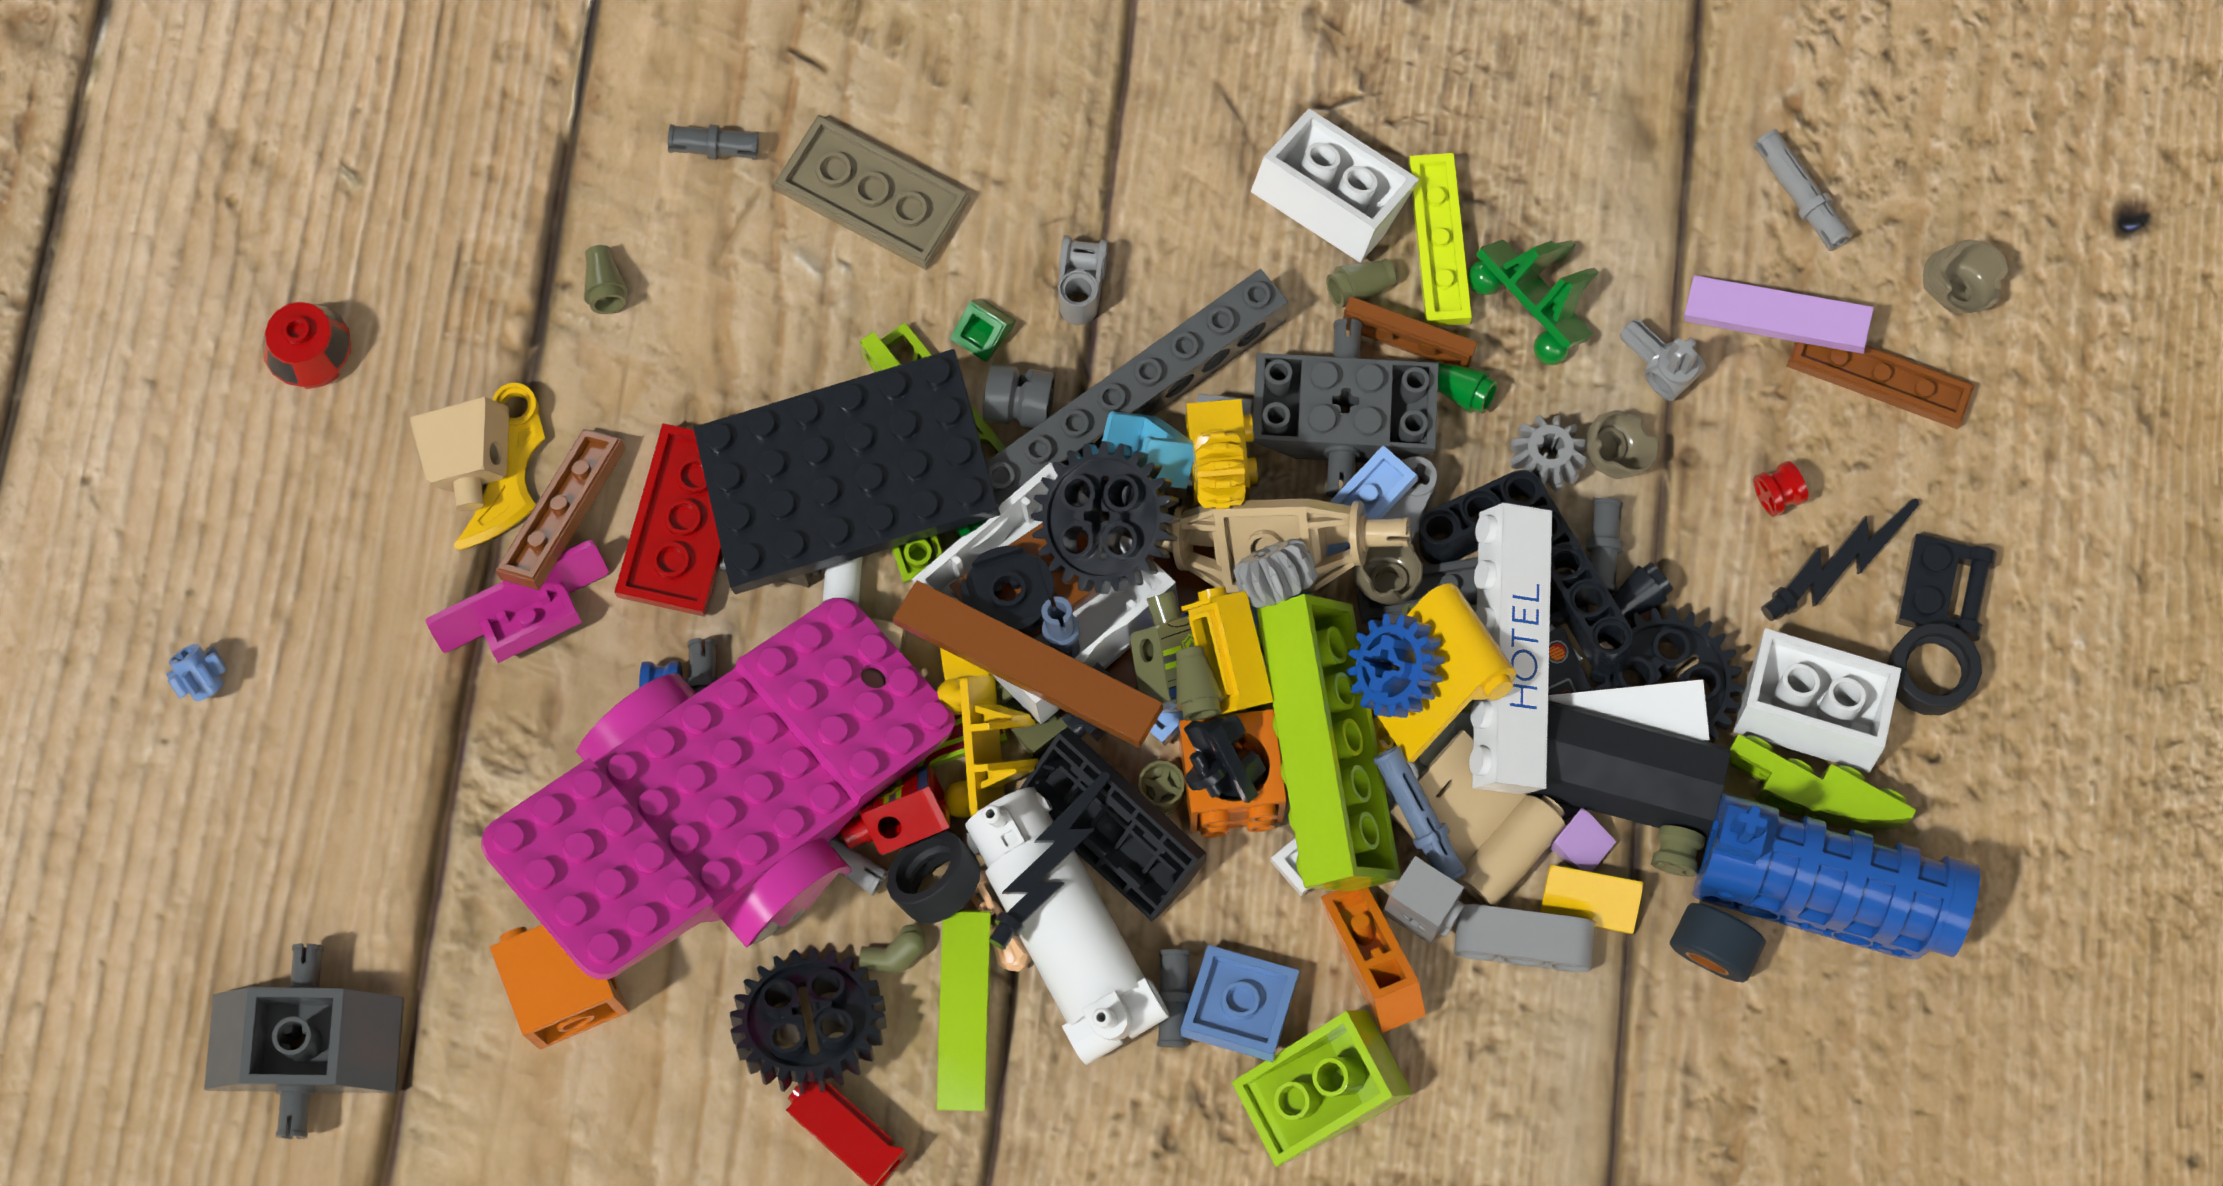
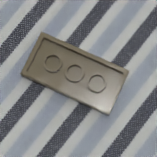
[773,114,971,270]

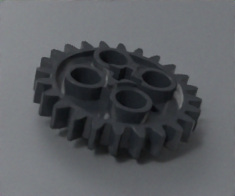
[1031,441,1180,594]
[1590,607,1744,743]
[730,948,887,1094]

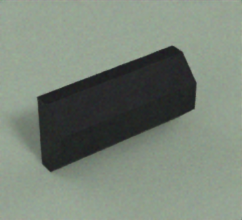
[1528,700,1731,840]
[1019,727,1207,922]

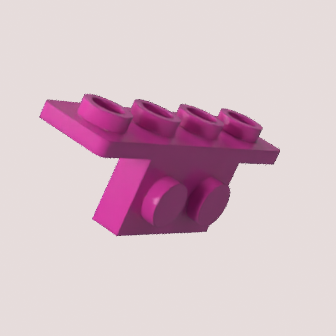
[425,540,609,663]

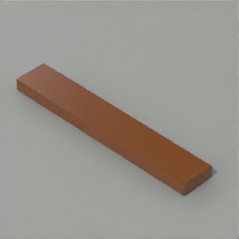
[893,580,1163,748]

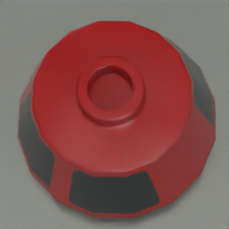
[262,302,351,389]

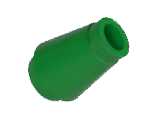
[1435,360,1498,414]

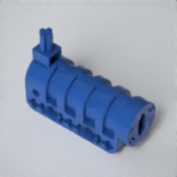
[1692,793,1980,959]

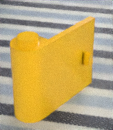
[1373,583,1517,762]

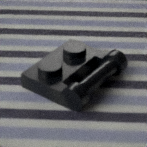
[1895,533,1997,642]

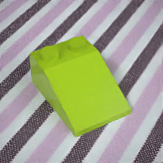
[1231,1010,1413,1167]

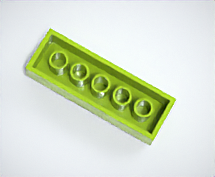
[1257,594,1401,891]

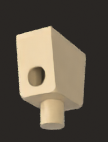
[410,397,509,511]

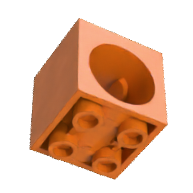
[1178,709,1286,838]
[489,925,629,1050]

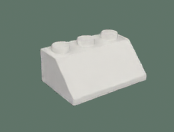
[1251,109,1419,263]
[1733,628,1901,773]

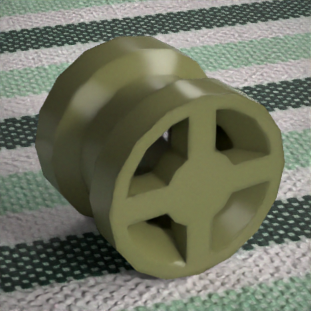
[1651,825,1705,877]

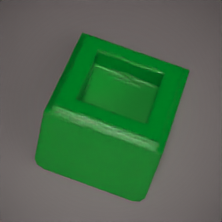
[949,298,1016,362]

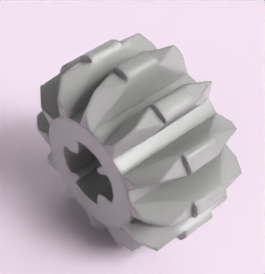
[1509,415,1587,493]
[1233,539,1318,608]

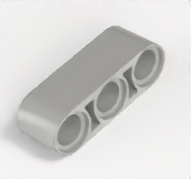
[1454,904,1596,972]

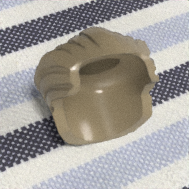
[1923,239,2008,314]

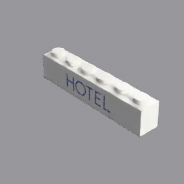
[1469,503,1552,794]

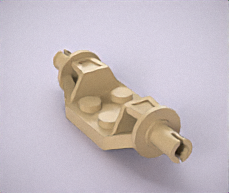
[1131,498,1411,593]

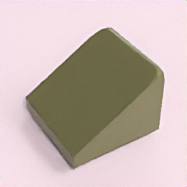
[1009,709,1071,759]

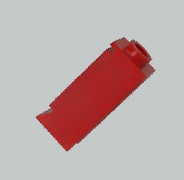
[786,1082,908,1186]

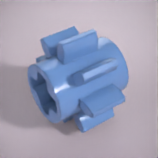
[166,643,227,701]

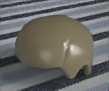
[1586,410,1659,479]
[1353,543,1423,606]

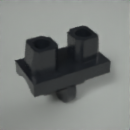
[1184,713,1266,803]

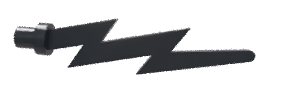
[1761,499,1919,621]
[989,771,1110,950]

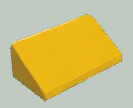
[1540,865,1644,934]

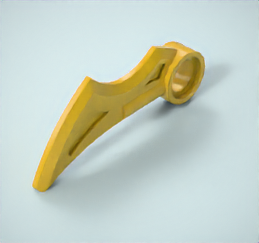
[454,383,546,551]

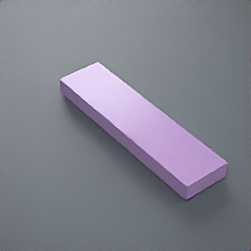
[1684,275,1874,354]

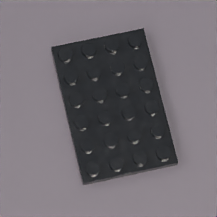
[693,349,1001,594]

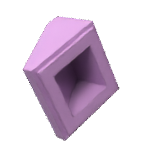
[1550,807,1616,872]

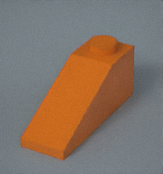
[1321,887,1426,1033]

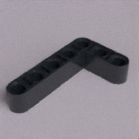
[1419,470,1633,674]

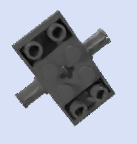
[1252,318,1439,498]
[204,943,404,1139]

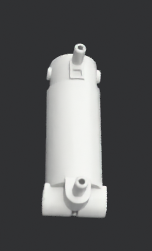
[965,787,1170,1065]

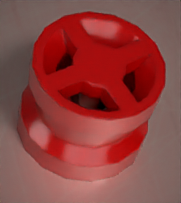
[1753,461,1809,517]

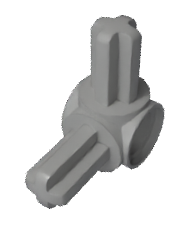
[1620,319,1706,401]

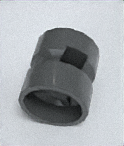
[983,363,1055,428]

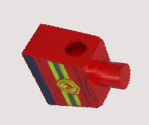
[840,762,950,855]

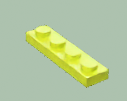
[1408,153,1472,327]

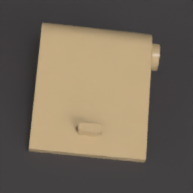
[1389,730,1566,907]

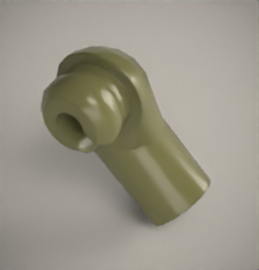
[859,924,925,973]

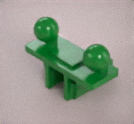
[1467,240,1599,365]

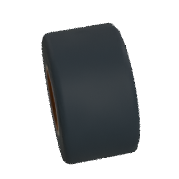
[1670,903,1766,983]

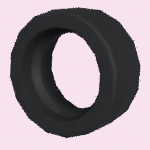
[1887,623,1982,715]
[886,831,981,924]

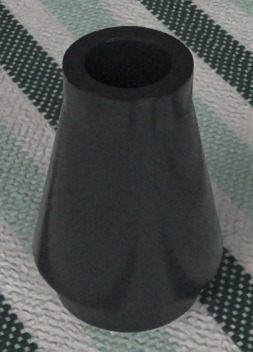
[1612,562,1673,621]

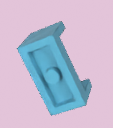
[1102,411,1193,489]

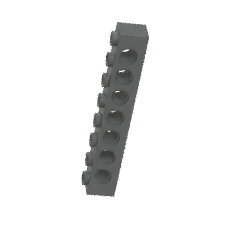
[986,268,1288,507]

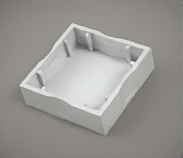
[912,462,1179,725]

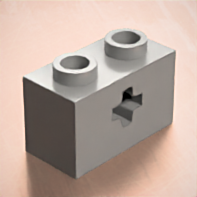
[1383,856,1465,944]

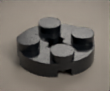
[961,546,1056,635]

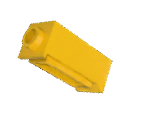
[1181,586,1274,716]

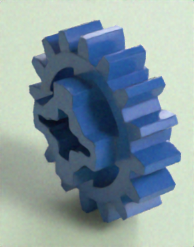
[1347,613,1445,718]

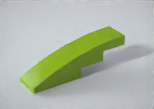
[937,910,991,1111]

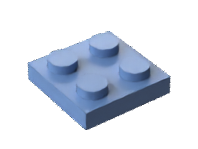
[1180,945,1299,1062]

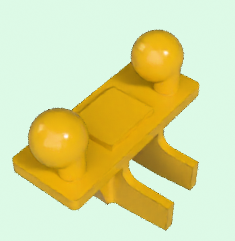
[937,675,1039,818]

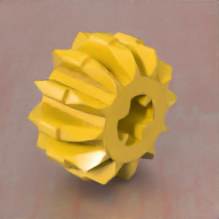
[1193,429,1246,510]

